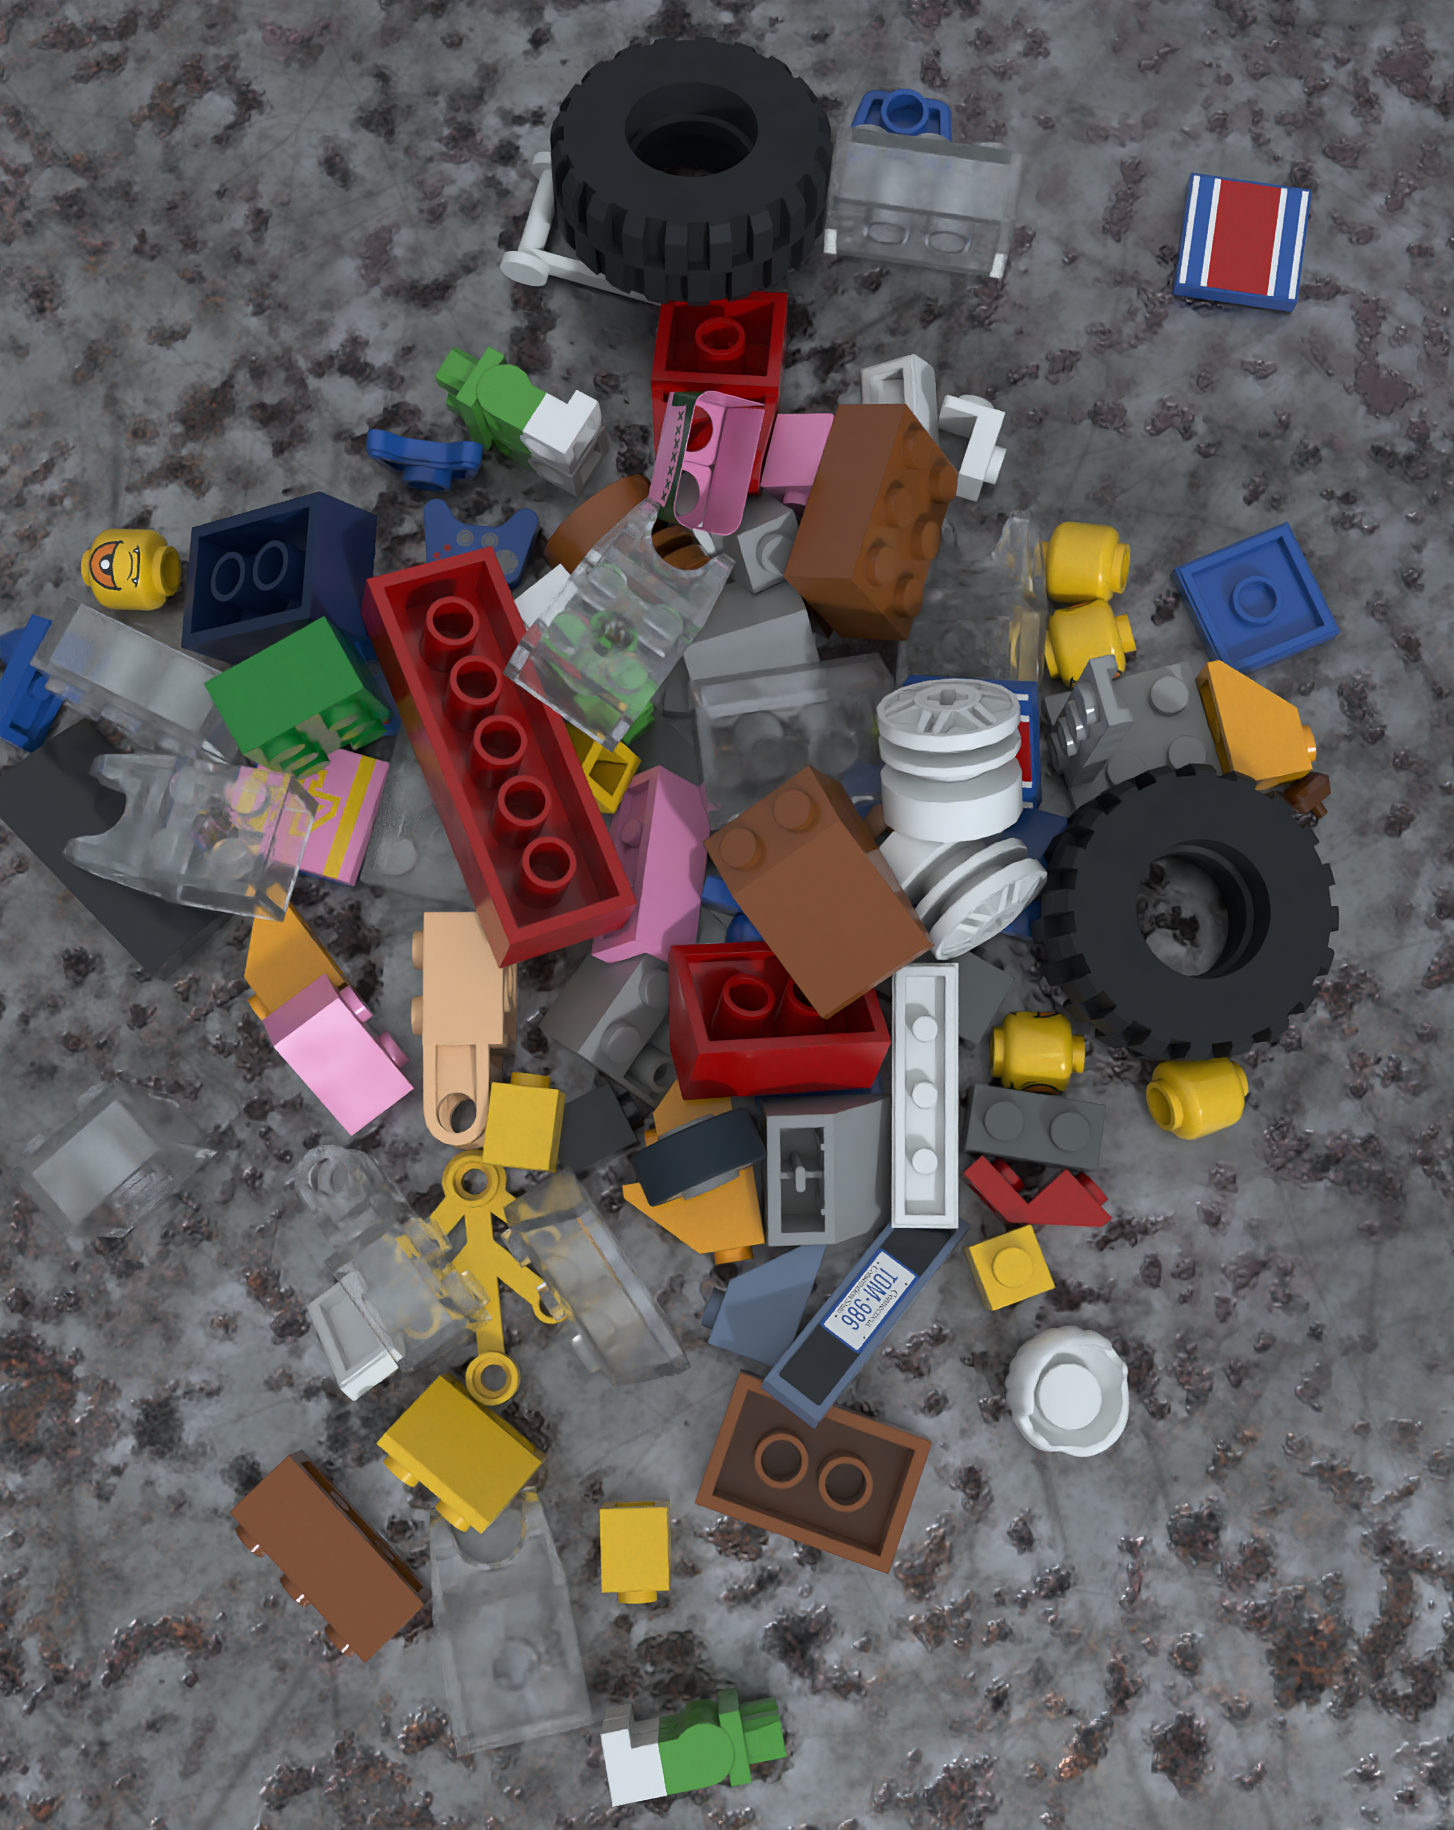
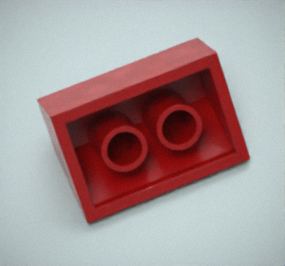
[668,941,891,1100]

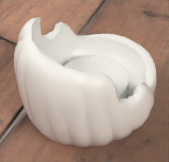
[1005,1326,1129,1457]

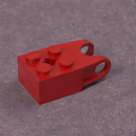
[651,291,788,497]

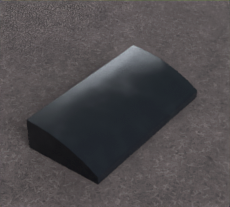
[0,718,256,981]

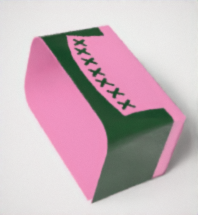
[645,391,765,535]

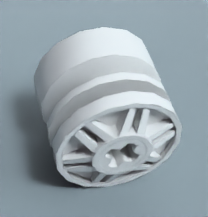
[876,678,1023,843]
[879,830,1047,960]

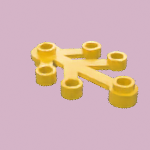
[397,1149,573,1406]

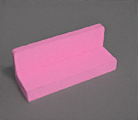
[591,765,714,964]

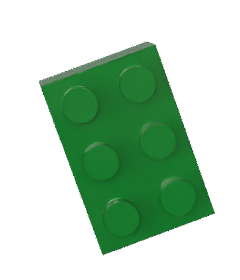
[203,616,395,780]

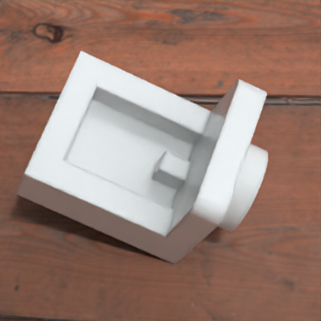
[937,395,1007,502]

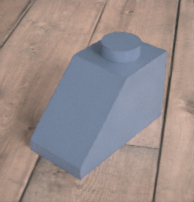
[701,1244,827,1367]

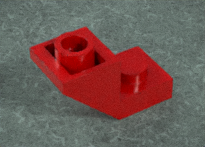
[958,1155,1112,1228]

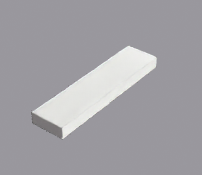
[892,963,958,1228]

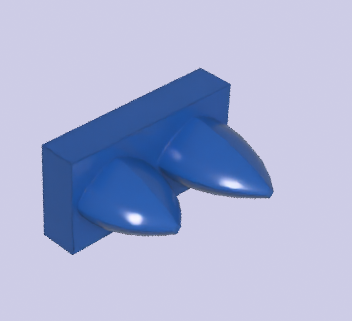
[0,614,89,754]

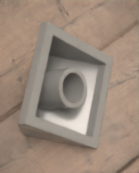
[668,580,827,725]

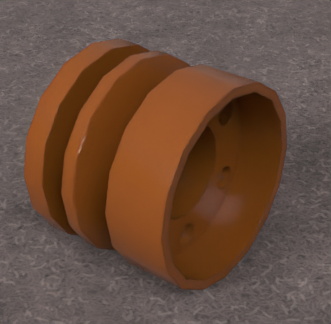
[543,474,712,644]

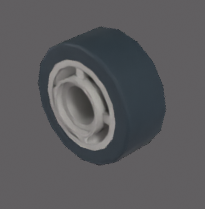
[630,1108,767,1207]

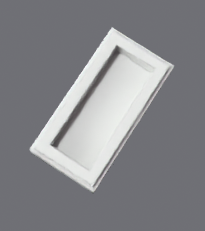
[307,1267,408,1401]

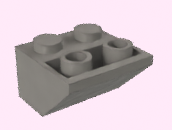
[537,949,677,1109]
[760,1094,892,1246]

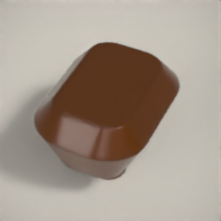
[1283,772,1331,819]

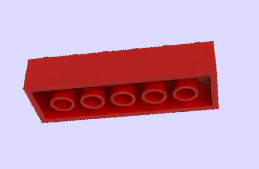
[360,546,638,969]

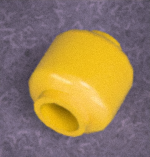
[1034,521,1130,605]
[1146,1057,1248,1140]

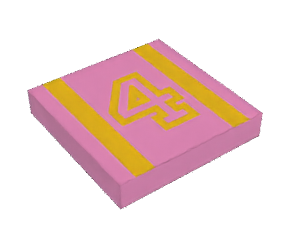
[230,748,394,886]

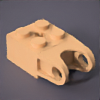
[411,912,518,1150]

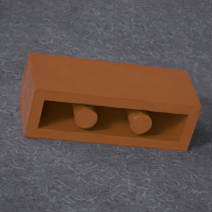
[229,1449,434,1663]

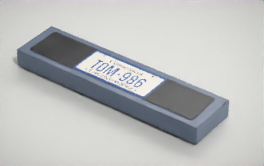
[761,1217,970,1429]

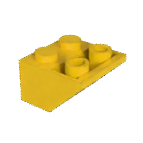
[376,1372,548,1534]

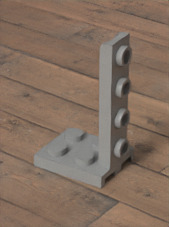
[1041,655,1223,813]

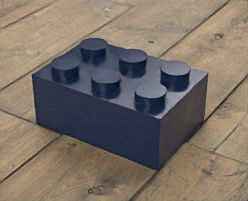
[181,491,377,665]

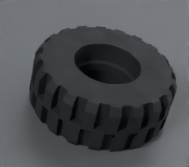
[550,36,833,306]
[1031,763,1339,1062]

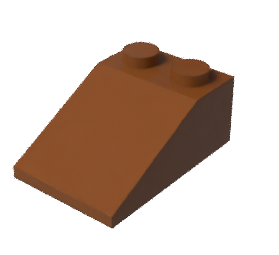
[703,765,935,1019]

